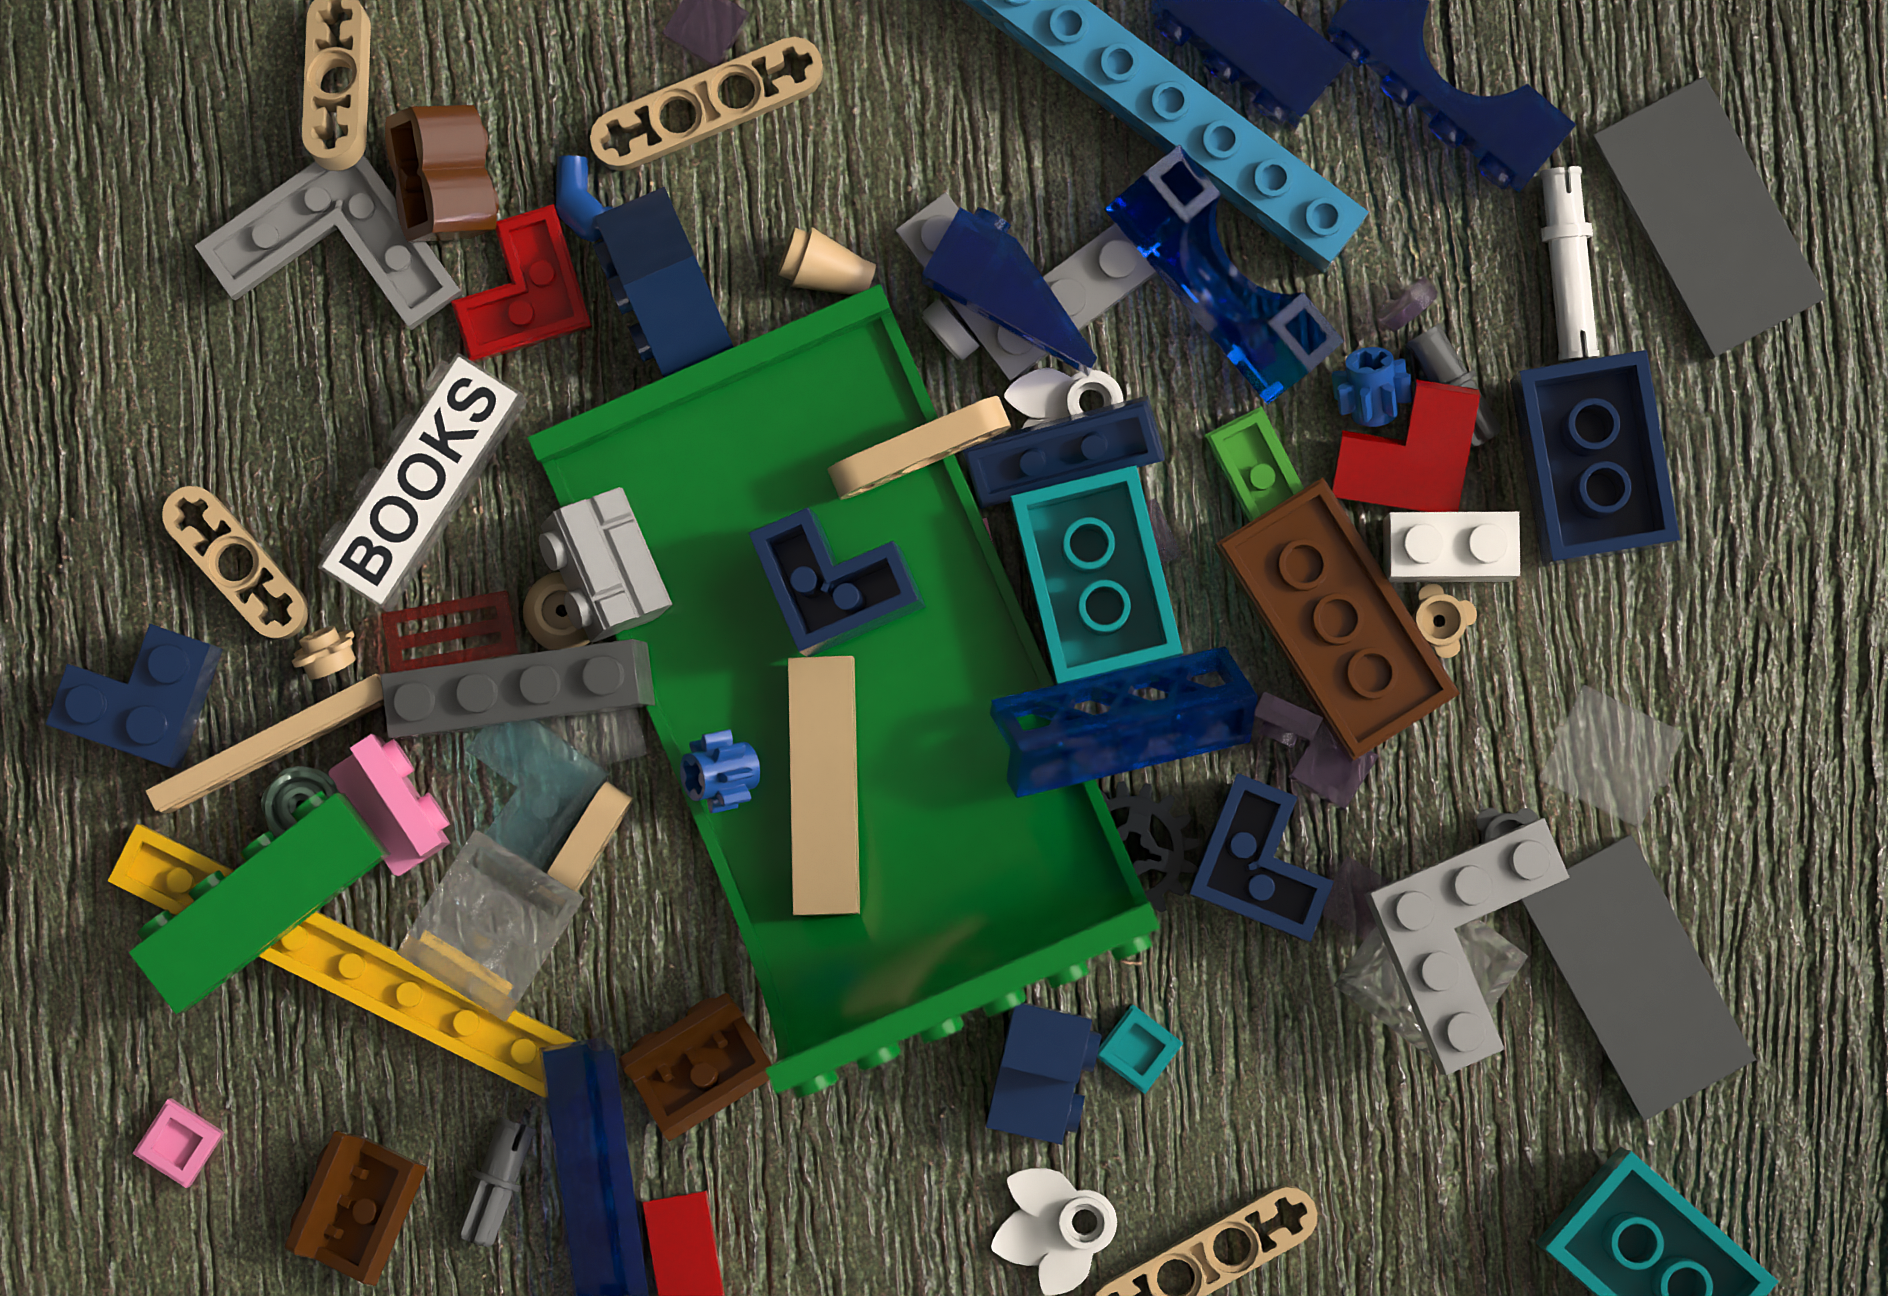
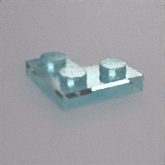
[467,719,610,877]

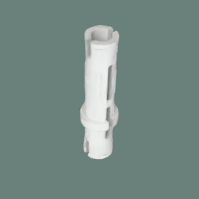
[1540,166,1600,361]

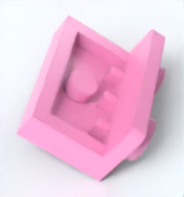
[329,734,450,876]

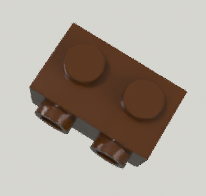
[618,993,773,1142]
[285,1130,427,1286]

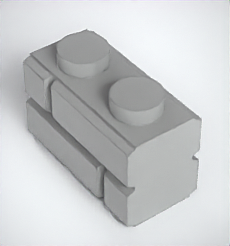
[539,487,672,643]

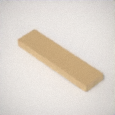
[788,656,860,916]
[146,674,384,814]

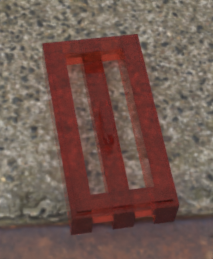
[381,590,520,673]

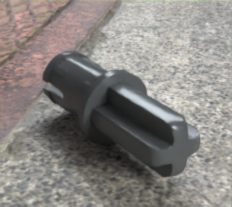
[1405,323,1501,448]
[458,1116,537,1247]

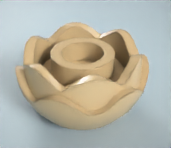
[523,572,590,650]

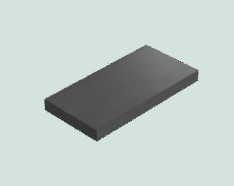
[1590,76,1827,360]
[1519,834,1756,1121]

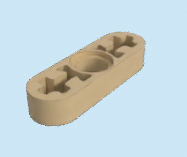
[302,0,371,171]
[827,396,1011,500]
[162,486,309,640]

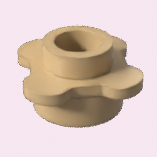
[1411,584,1477,658]
[292,626,356,680]

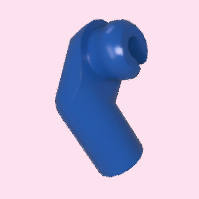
[555,155,613,242]

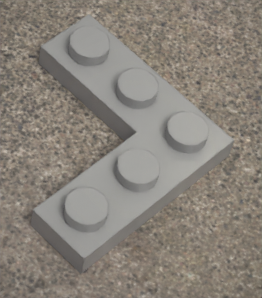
[195,154,463,330]
[896,192,1162,383]
[1364,818,1569,1075]

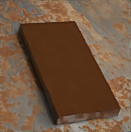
[1213,478,1460,763]

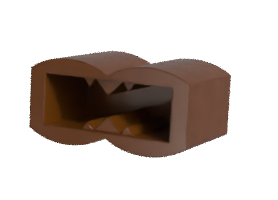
[385,105,499,242]

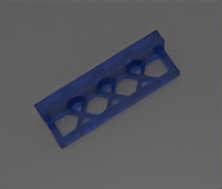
[990,646,1258,798]
[539,1037,649,1296]

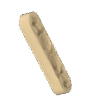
[590,37,824,171]
[1093,1185,1317,1296]

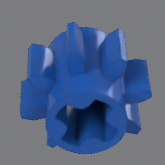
[1332,347,1413,427]
[680,729,760,813]

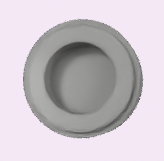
[922,298,980,360]

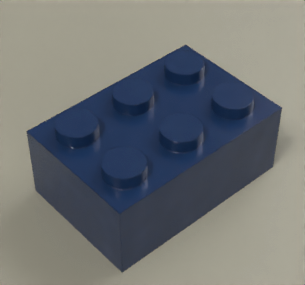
[1510,350,1680,567]

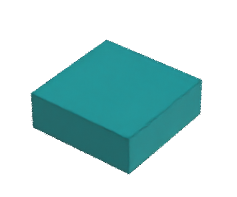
[1097,1004,1184,1094]

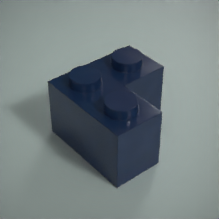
[593,186,734,378]
[749,507,926,657]
[46,624,223,769]
[1185,773,1334,942]
[986,1002,1101,1145]

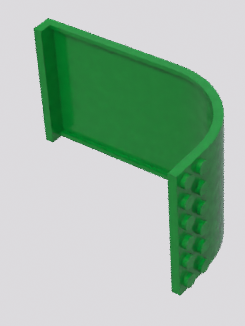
[527,284,1160,1100]

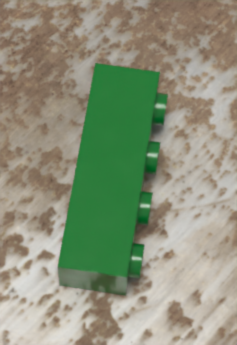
[128,791,391,1014]

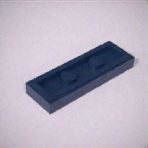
[963,395,1165,509]

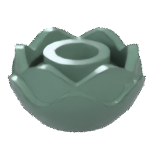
[261,766,339,838]

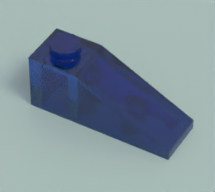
[922,207,1097,376]

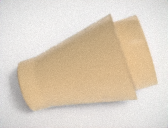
[777,227,876,296]

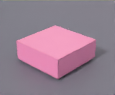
[133,1098,225,1188]

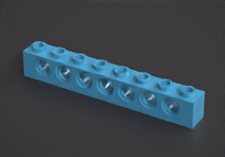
[961,0,1369,273]

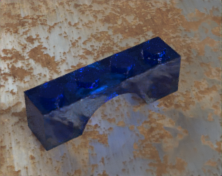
[1326,0,1577,193]
[1104,145,1344,404]

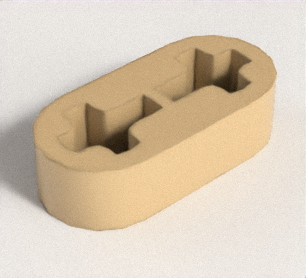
[542,781,634,901]

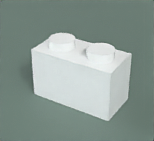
[1383,512,1520,582]

